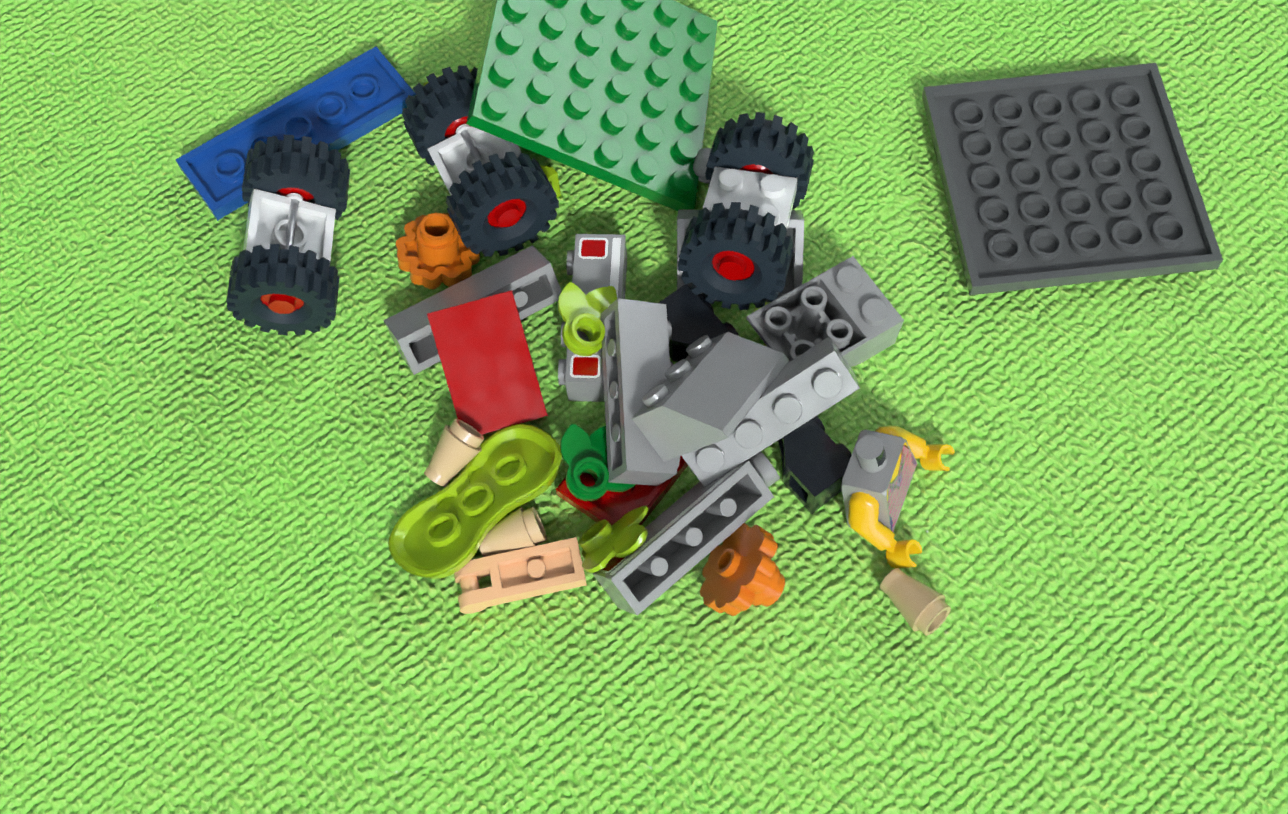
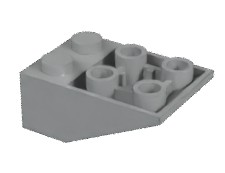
[747,256,904,367]

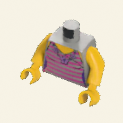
[841,426,955,568]

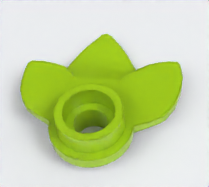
[558,282,617,356]
[578,506,648,573]

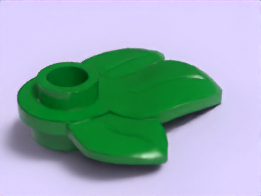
[560,424,636,501]

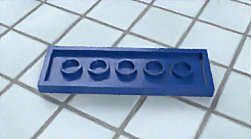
[176,46,416,221]

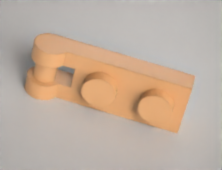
[454,537,587,614]

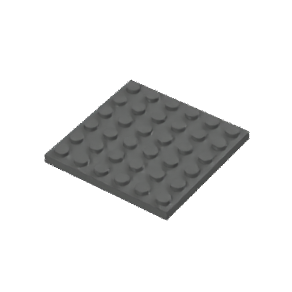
[922,63,1223,295]

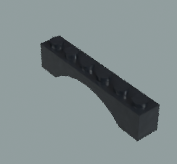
[659,284,852,514]

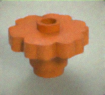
[396,213,480,290]
[700,523,785,616]

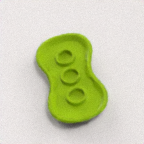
[388,424,562,579]

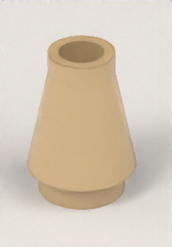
[424,419,484,487]
[479,507,547,557]
[880,568,951,636]

